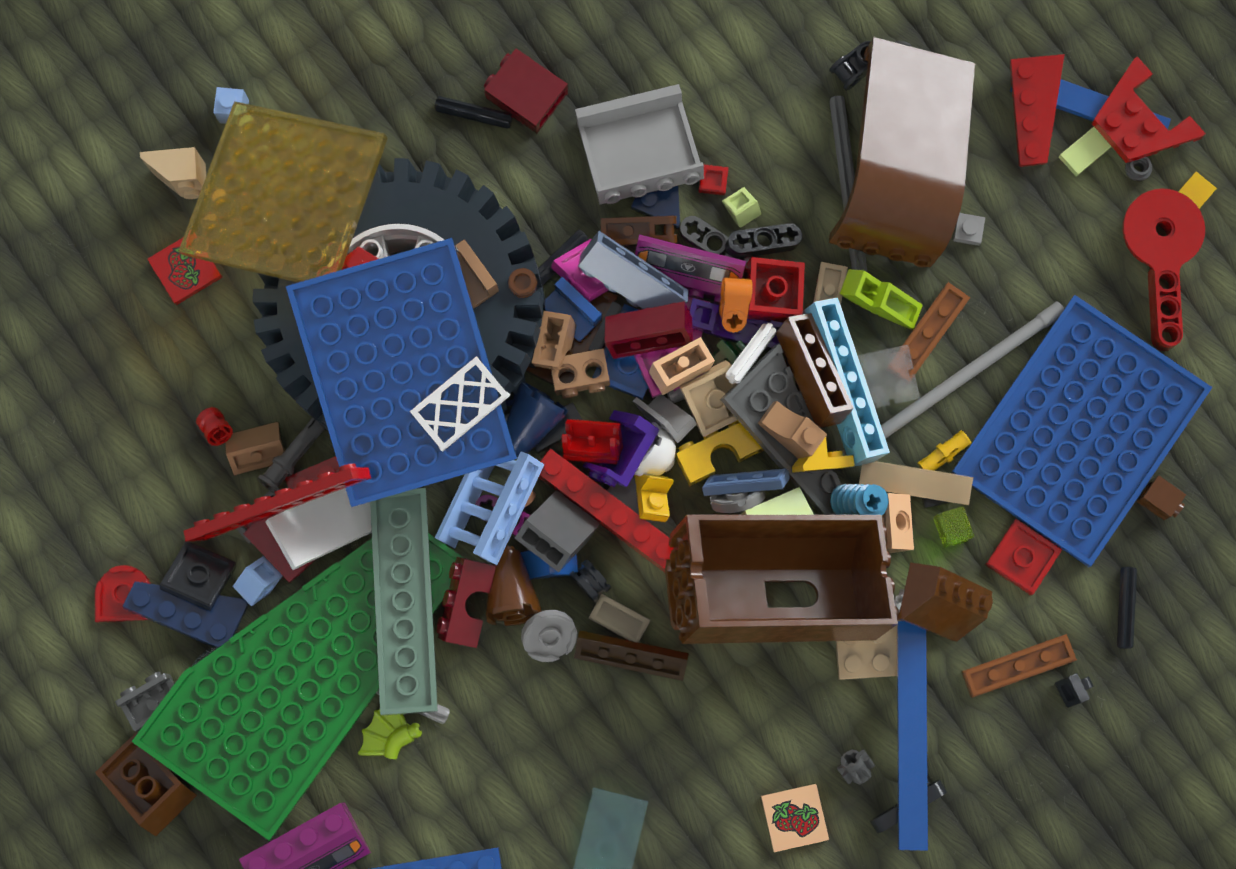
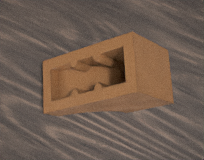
[532,311,577,370]
[757,401,827,459]

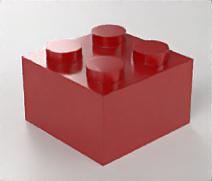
[744,257,805,322]

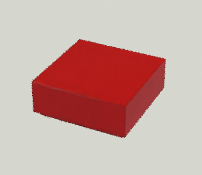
[699,164,728,196]

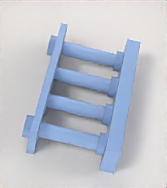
[435,452,544,565]

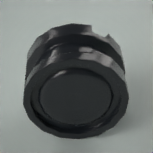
[570,559,611,603]

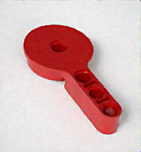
[1123,189,1205,352]

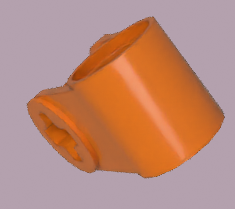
[719,278,752,333]

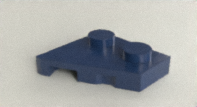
[631,185,680,229]

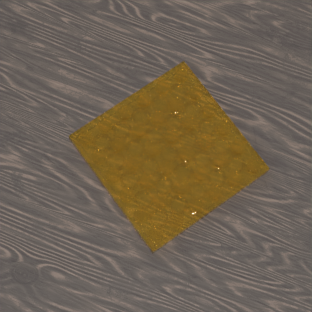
[179,101,388,283]

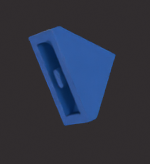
[521,551,578,580]

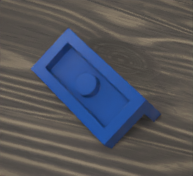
[544,277,602,342]

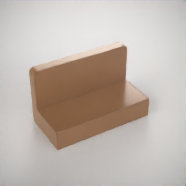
[455,239,499,309]
[226,422,285,475]

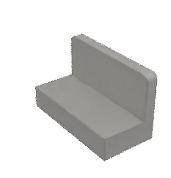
[633,395,697,443]

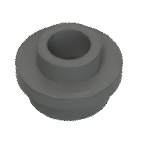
[1125,157,1152,181]

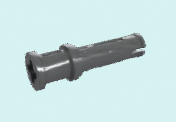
[257,418,326,493]

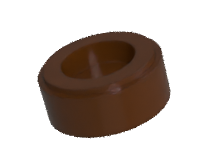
[508,268,537,298]

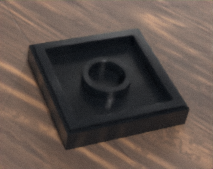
[160,541,236,611]

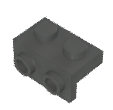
[115,672,175,732]

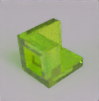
[933,506,974,549]

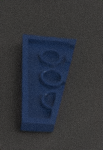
[123,581,249,649]

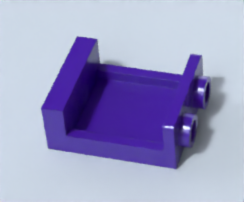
[582,410,660,487]

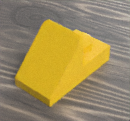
[792,437,854,473]
[634,474,674,522]

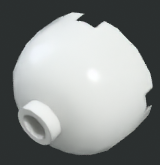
[635,422,676,476]

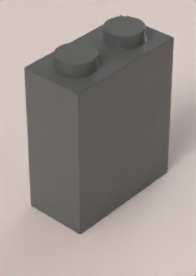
[515,490,600,572]

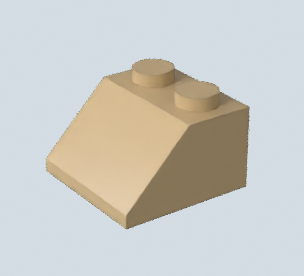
[140,147,207,199]

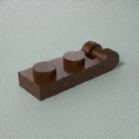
[601,215,677,245]

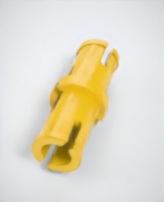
[917,430,972,471]

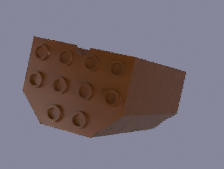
[665,515,899,644]

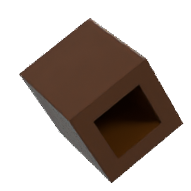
[1137,475,1186,520]

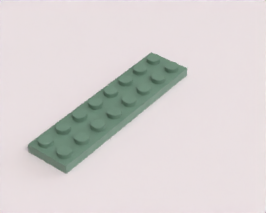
[370,488,438,716]

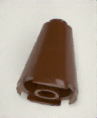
[486,546,541,626]

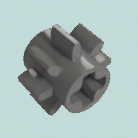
[837,749,875,785]

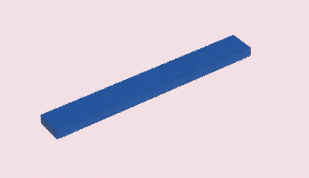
[897,621,928,851]

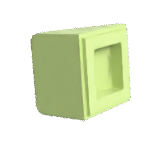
[722,187,761,228]

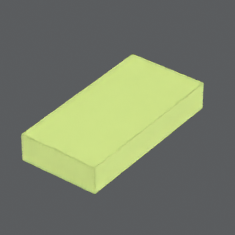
[1059,127,1111,177]

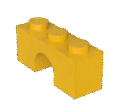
[675,420,763,486]

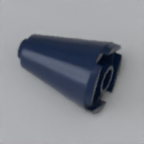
[506,382,568,458]

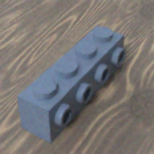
[578,231,688,309]

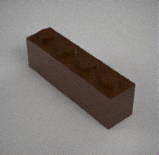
[776,313,854,428]

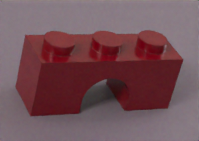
[436,557,496,648]

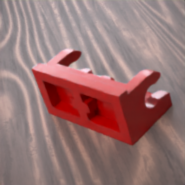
[562,419,623,464]

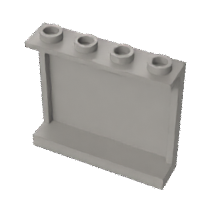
[575,84,704,204]

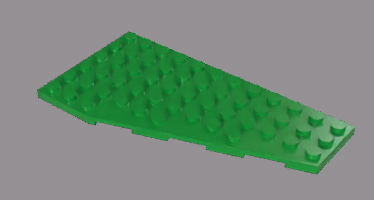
[131,533,464,841]

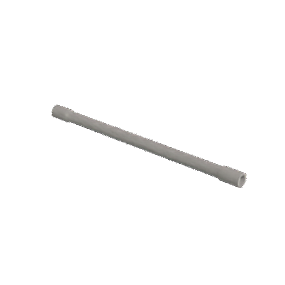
[842,301,1064,456]

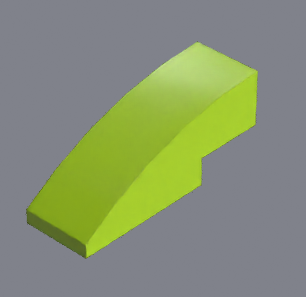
[840,269,923,330]

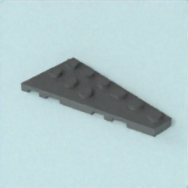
[720,344,841,515]

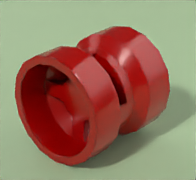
[196,407,233,446]

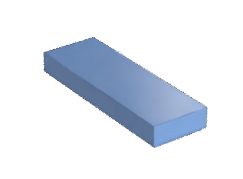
[702,469,790,496]

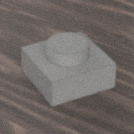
[953,213,985,246]

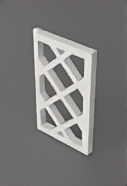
[410,356,510,452]

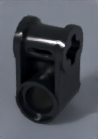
[829,41,871,91]

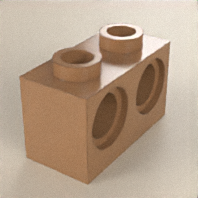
[551,349,610,398]

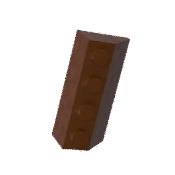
[898,562,993,642]

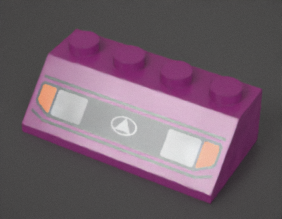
[635,235,746,305]
[239,802,371,869]

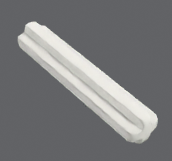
[726,323,776,384]

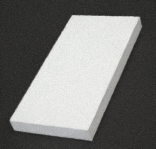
[266,488,372,570]

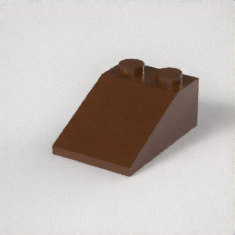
[95,732,197,836]

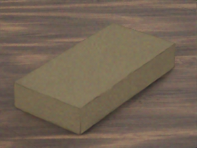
[589,594,651,643]

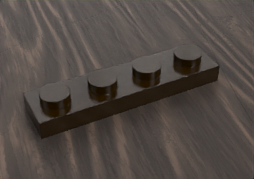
[574,630,689,681]

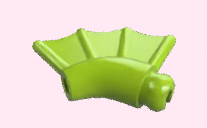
[358,710,422,759]

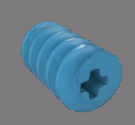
[830,484,888,516]

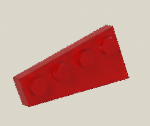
[1009,54,1065,167]

